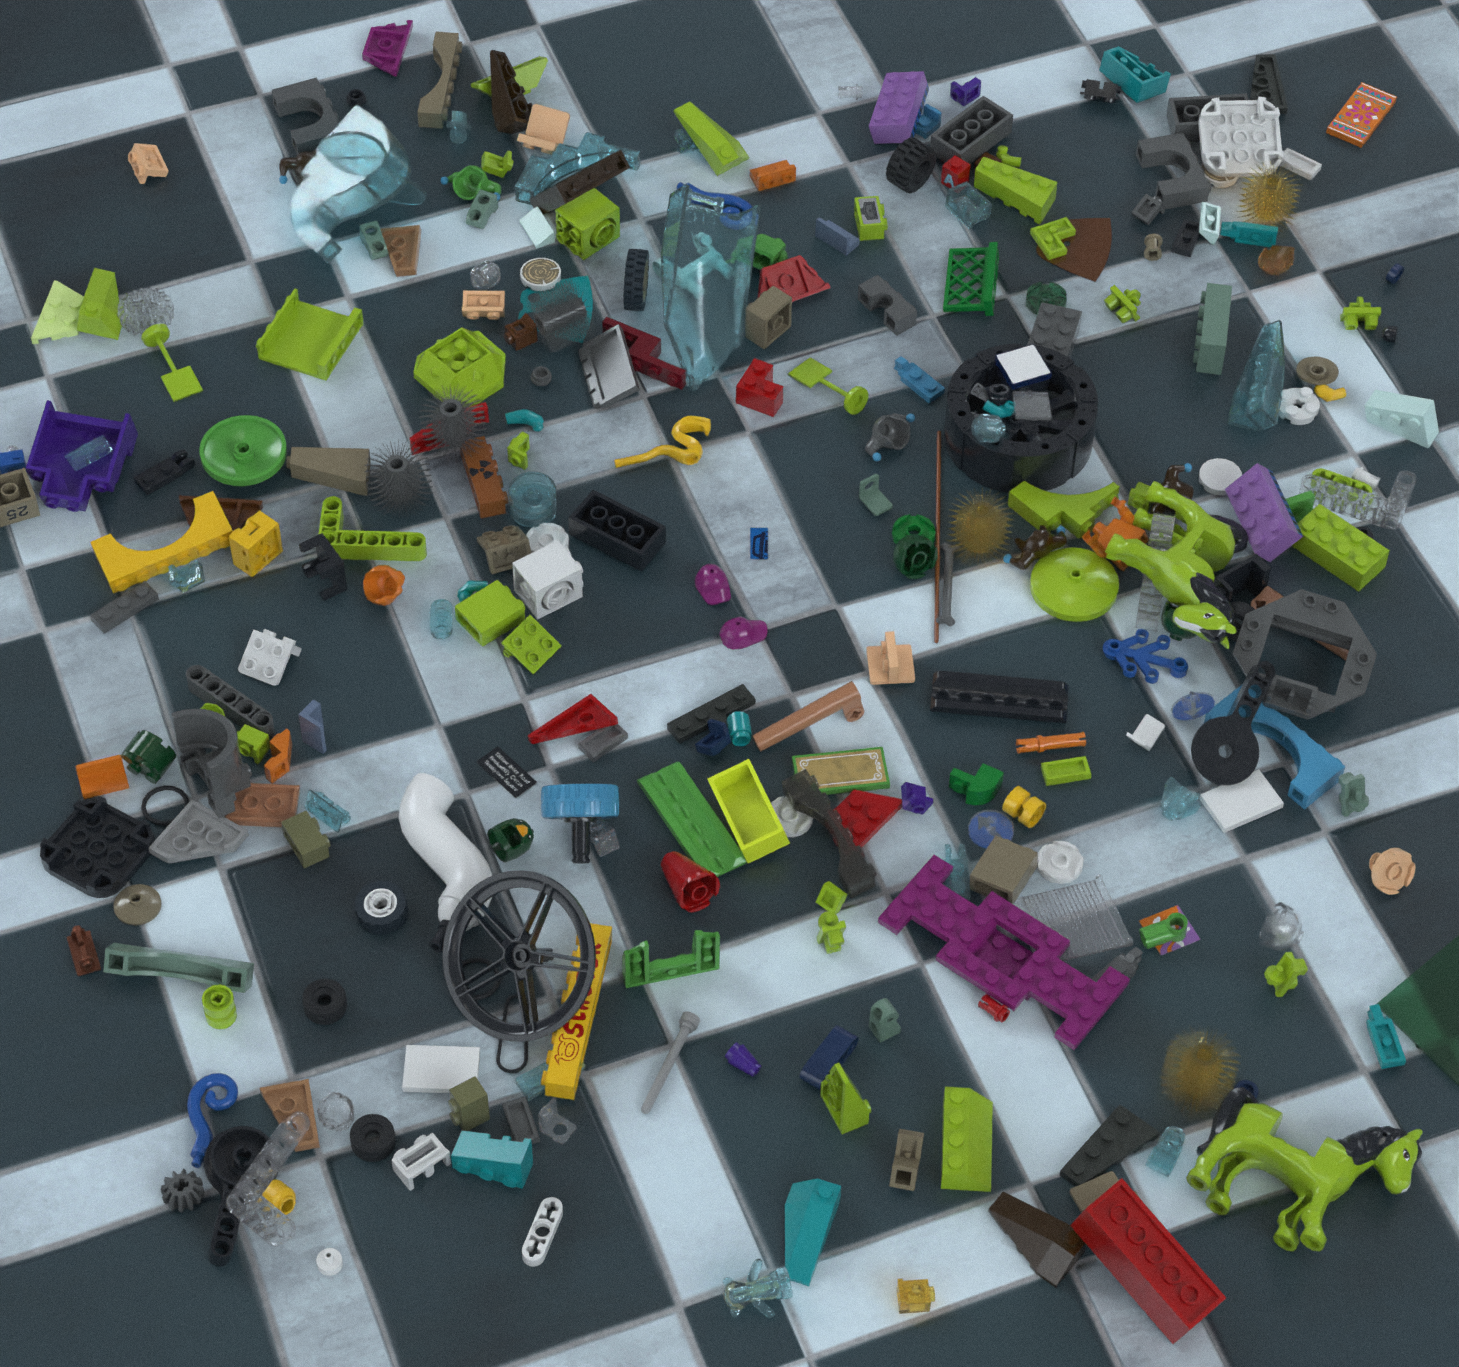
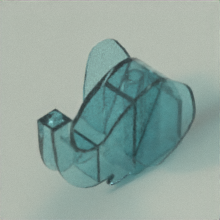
[290,105,427,264]

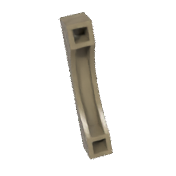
[418,31,463,129]

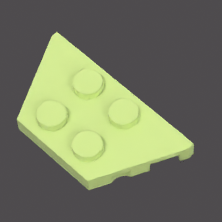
[31,280,84,344]

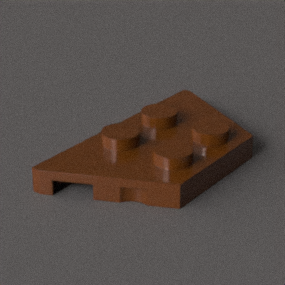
[179,495,263,531]

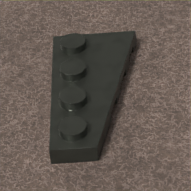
[1060,1105,1160,1187]

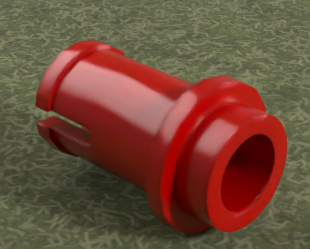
[978,994,1010,1023]

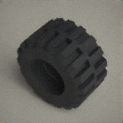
[886,137,936,194]

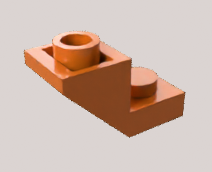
[264,729,292,784]

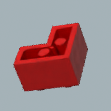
[736,358,783,417]

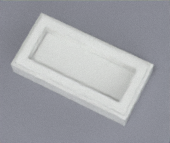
[1279,148,1322,180]

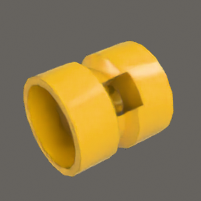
[1002,786,1046,828]

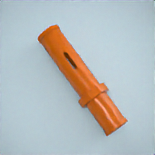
[1016,732,1086,754]

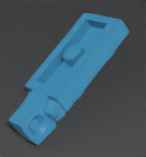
[894,356,945,403]

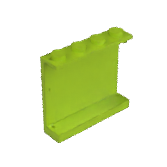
[256,289,364,381]

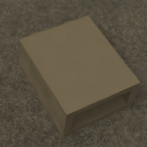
[970,835,1038,904]

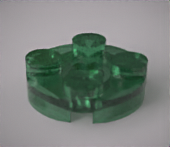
[1025,282,1067,315]

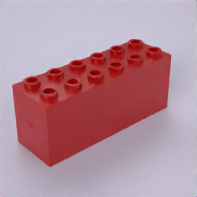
[1070,1178,1226,1344]

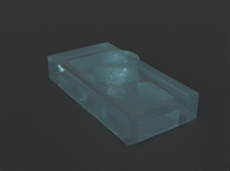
[65,435,113,471]

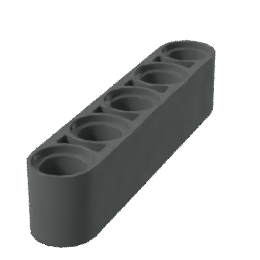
[186,665,275,739]

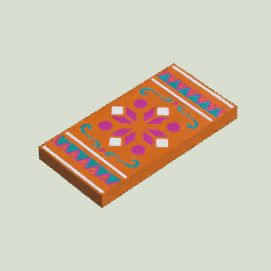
[1326,82,1397,148]

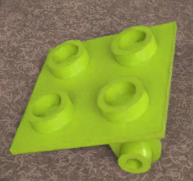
[501,615,562,674]

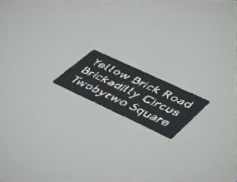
[477,746,537,798]

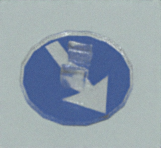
[1171,691,1215,720]
[968,810,1014,849]

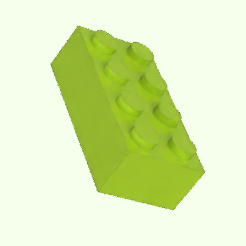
[1292,504,1390,592]

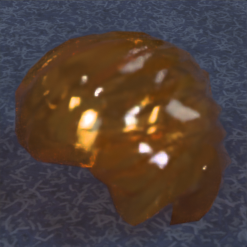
[1258,245,1295,275]

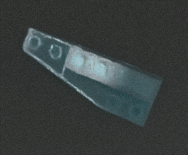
[1227,319,1285,432]

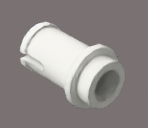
[1351,467,1380,490]

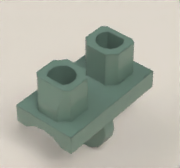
[1339,772,1369,817]

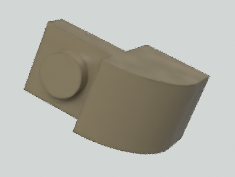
[889,1129,924,1191]

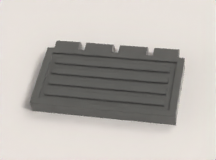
[578,324,640,409]

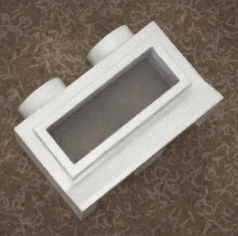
[392,1133,451,1191]

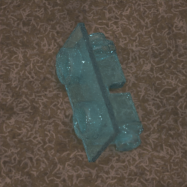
[304,789,351,833]

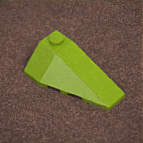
[673,101,750,176]
[77,268,123,340]
[820,1063,871,1134]

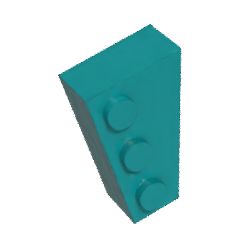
[1099,46,1171,103]

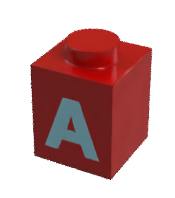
[941,155,971,192]

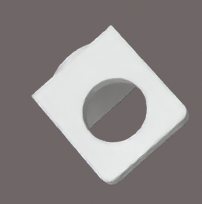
[1126,714,1165,751]

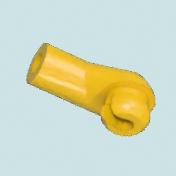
[1314,385,1346,402]

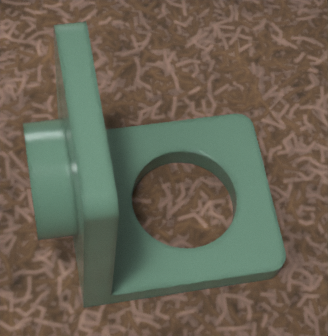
[859,473,893,516]

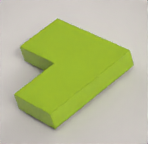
[1030,217,1076,260]

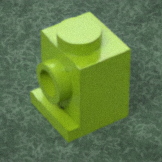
[237,724,270,764]

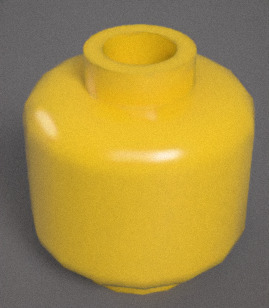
[258,1179,296,1217]

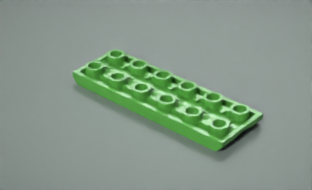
[637,762,746,877]

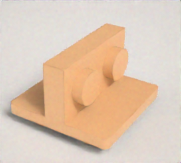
[866,631,915,685]

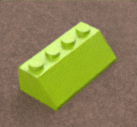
[941,1087,993,1192]

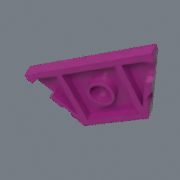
[362,20,413,77]

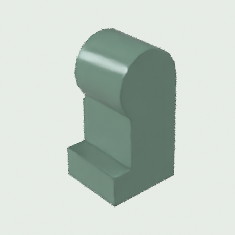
[466,189,498,229]
[359,220,388,260]
[868,998,901,1043]

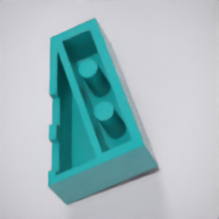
[451,1131,533,1189]

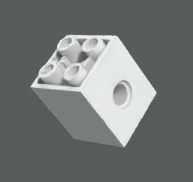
[512,540,584,620]

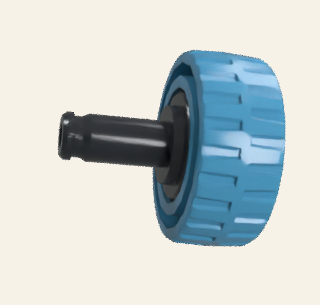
[541,784,619,864]

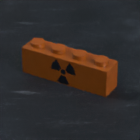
[460,436,509,518]

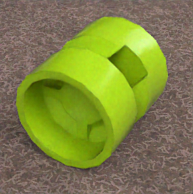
[202,984,237,1029]

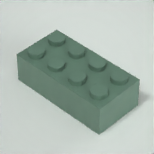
[1193,283,1232,375]

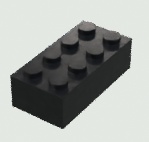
[568,490,666,571]

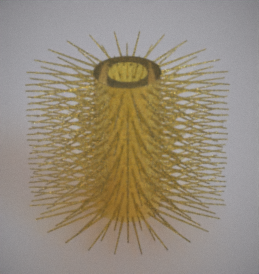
[1236,161,1302,233]
[946,488,1015,567]
[1160,1026,1239,1116]

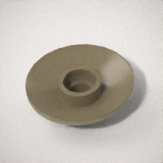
[1296,356,1339,385]
[113,884,162,926]

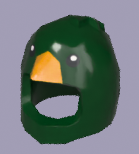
[487,818,534,863]

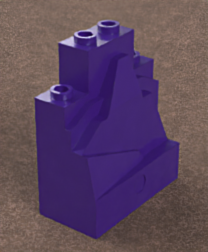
[25,400,138,512]

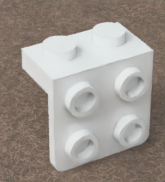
[238,629,302,686]

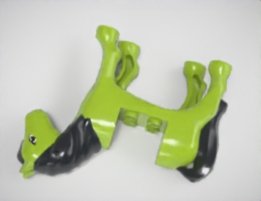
[1105,481,1248,649]
[1186,1087,1423,1252]

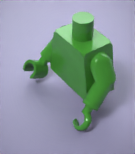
[725,234,788,270]

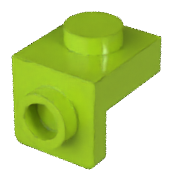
[481,151,514,178]
[507,431,530,470]

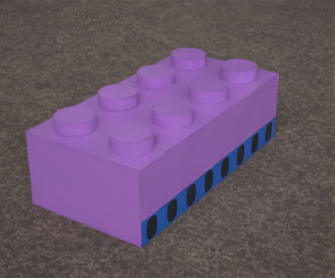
[869,71,929,144]
[1225,463,1303,562]

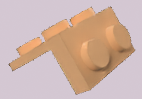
[517,104,570,155]

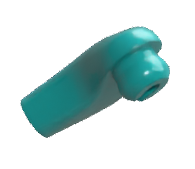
[505,409,544,432]

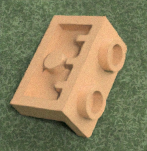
[128,143,169,184]

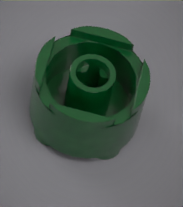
[121,730,176,784]

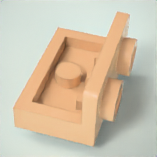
[462,290,505,320]

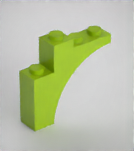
[1008,481,1120,539]

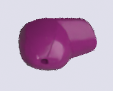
[695,564,731,605]
[719,617,768,650]

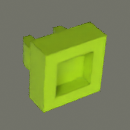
[816,881,848,914]

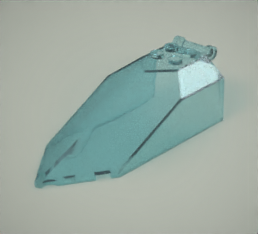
[661,184,761,391]

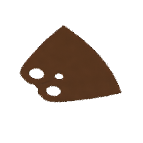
[1036,218,1112,282]

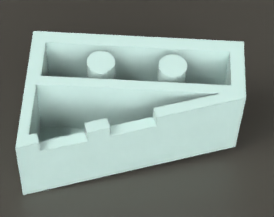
[1364,390,1439,449]

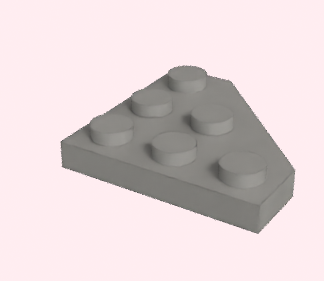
[149,800,249,864]

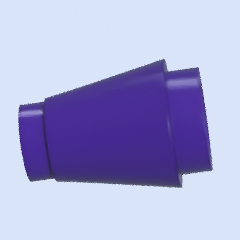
[725,1042,762,1077]

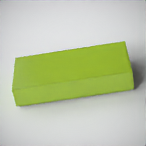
[1041,756,1092,786]

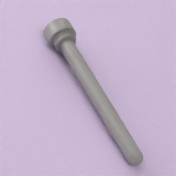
[641,1011,700,1114]

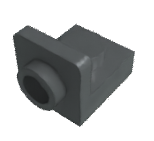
[1131,194,1165,226]

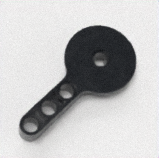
[1191,661,1276,786]
[204,1126,280,1267]

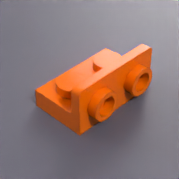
[749,160,796,191]

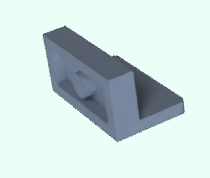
[815,217,860,256]
[298,700,327,754]

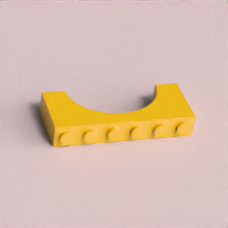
[90,491,233,594]

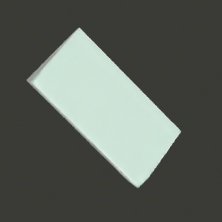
[1199,201,1221,245]
[519,207,555,249]

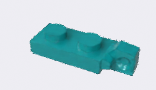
[1220,221,1278,248]
[1366,1004,1406,1069]

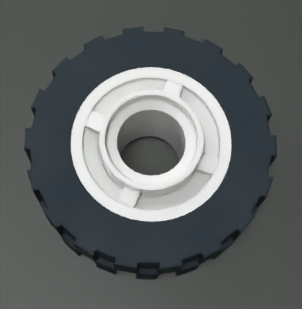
[354,880,409,935]

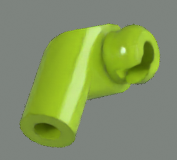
[996,145,1022,168]

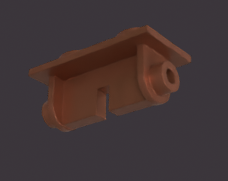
[67,925,101,976]

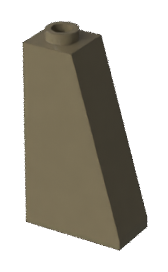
[286,447,371,496]

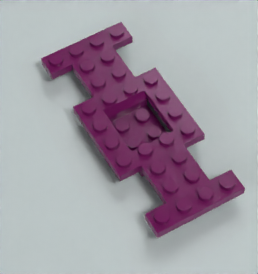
[878,855,1130,1050]

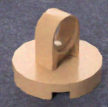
[1369,848,1416,895]

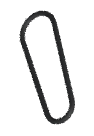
[496,994,529,1073]

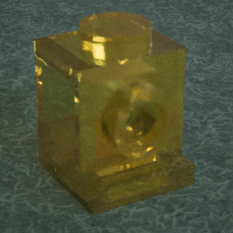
[896,1278,935,1314]

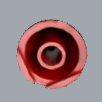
[661,851,720,913]

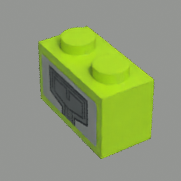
[854,196,888,241]

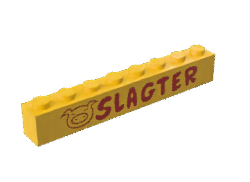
[541,923,612,1100]

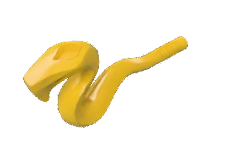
[614,416,711,468]

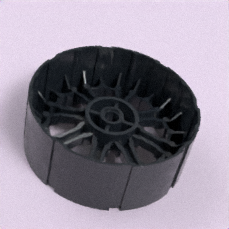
[944,344,1098,493]

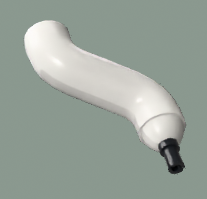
[399,773,492,953]

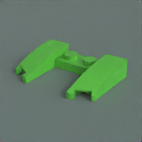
[622,930,720,988]

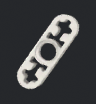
[522,1197,563,1267]

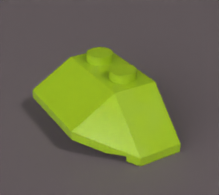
[471,56,548,97]

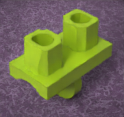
[1104,284,1141,323]
[1340,296,1381,330]
[816,911,846,954]
[1264,952,1308,997]

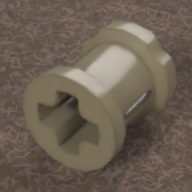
[1144,234,1163,261]

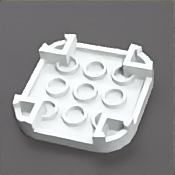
[1198,97,1284,177]

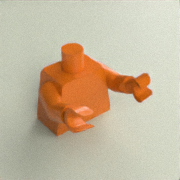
[1082,496,1149,571]

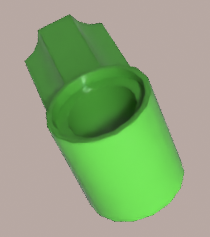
[1139,913,1188,949]

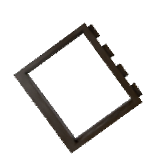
[529,150,631,215]

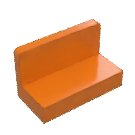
[75,755,129,799]

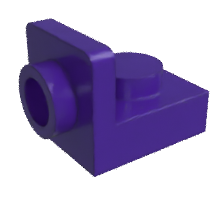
[950,77,981,106]
[901,782,933,815]

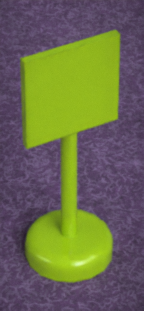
[141,324,203,402]
[788,357,868,415]

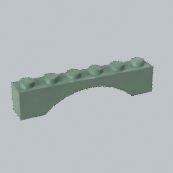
[103,943,254,993]

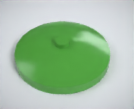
[199,415,287,486]

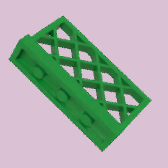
[943,242,1000,316]

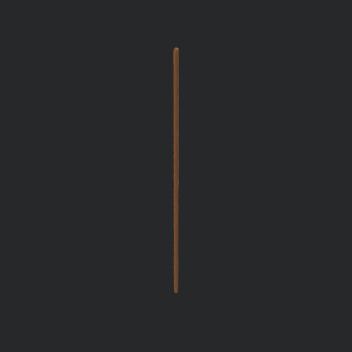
[934,431,941,643]

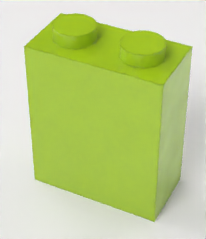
[455,580,526,647]

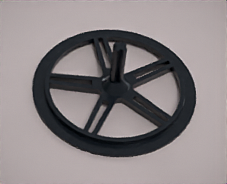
[443,871,596,1042]

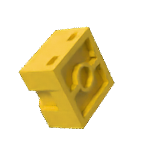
[229,510,283,578]

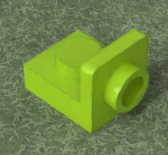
[1128,482,1153,512]

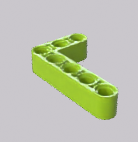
[318,496,427,561]

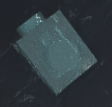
[168,561,205,593]

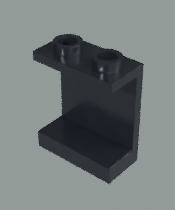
[1214,554,1271,603]

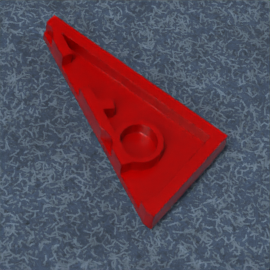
[528,694,618,744]

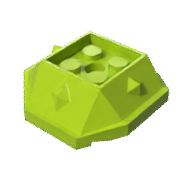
[413,327,506,407]

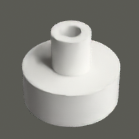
[316,1248,343,1276]

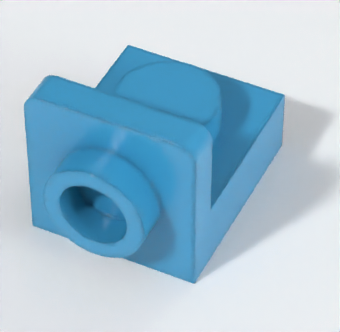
[915,104,942,139]

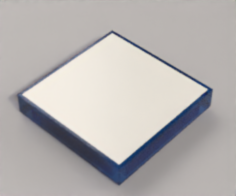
[994,344,1052,390]

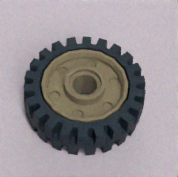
[623,249,649,311]

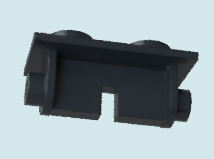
[1080,79,1122,103]

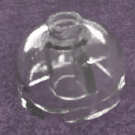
[1259,902,1304,951]

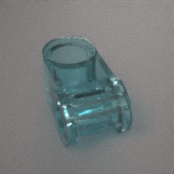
[1145,1126,1185,1177]

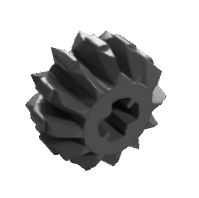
[161,1168,204,1213]

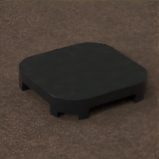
[40,796,155,898]

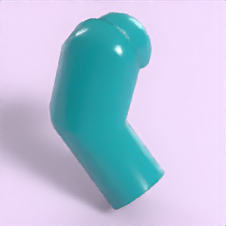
[982,400,1016,419]
[457,580,488,602]

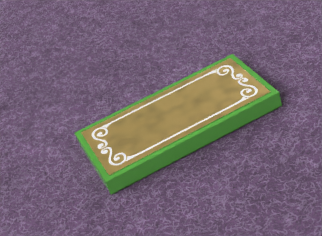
[792,747,890,798]

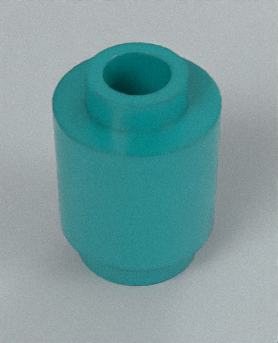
[727,711,752,746]

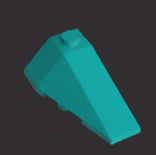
[785,1178,841,1286]

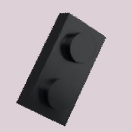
[1171,219,1201,257]

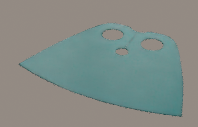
[518,275,593,343]

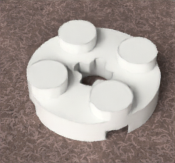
[1276,387,1320,425]

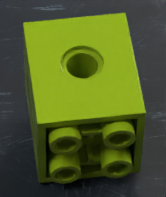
[555,188,620,260]

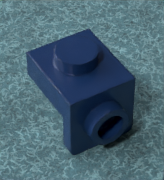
[695,719,732,756]

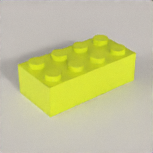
[707,759,790,864]

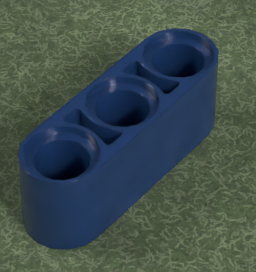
[799,1025,859,1091]

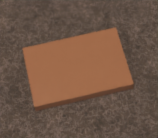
[225,783,300,827]

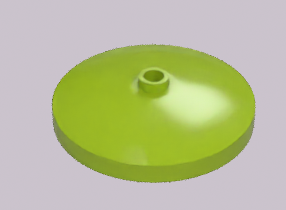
[1030,547,1119,622]

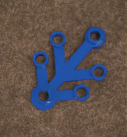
[1103,629,1188,684]

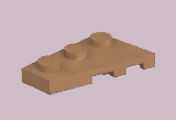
[380,225,421,277]
[259,1079,320,1152]

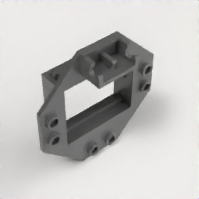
[1233,589,1377,720]

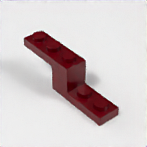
[602,316,686,390]

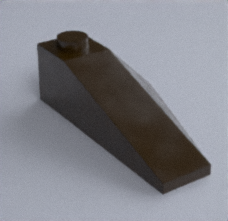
[490,50,533,134]
[988,1191,1087,1288]

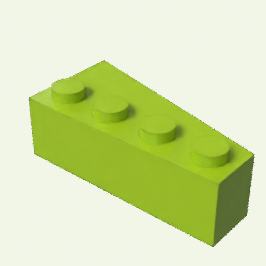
[974,157,1057,225]

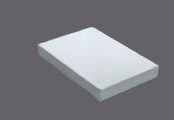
[1199,770,1284,833]
[402,1045,480,1093]

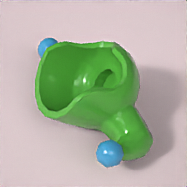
[440,165,501,200]

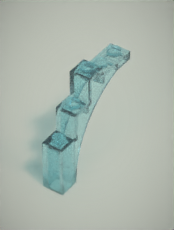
[515,132,640,205]

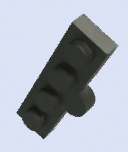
[667,684,756,744]

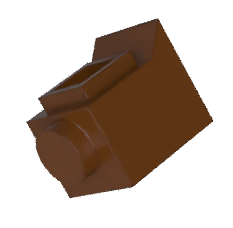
[504,313,538,351]

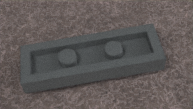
[90,581,159,634]

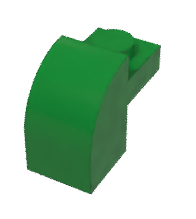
[949,763,1004,805]

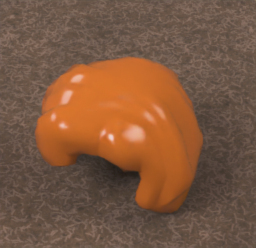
[363,565,405,606]

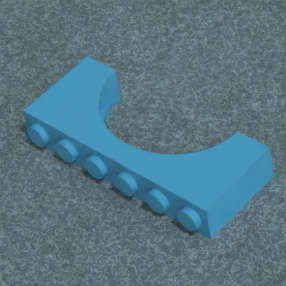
[1204,684,1345,810]

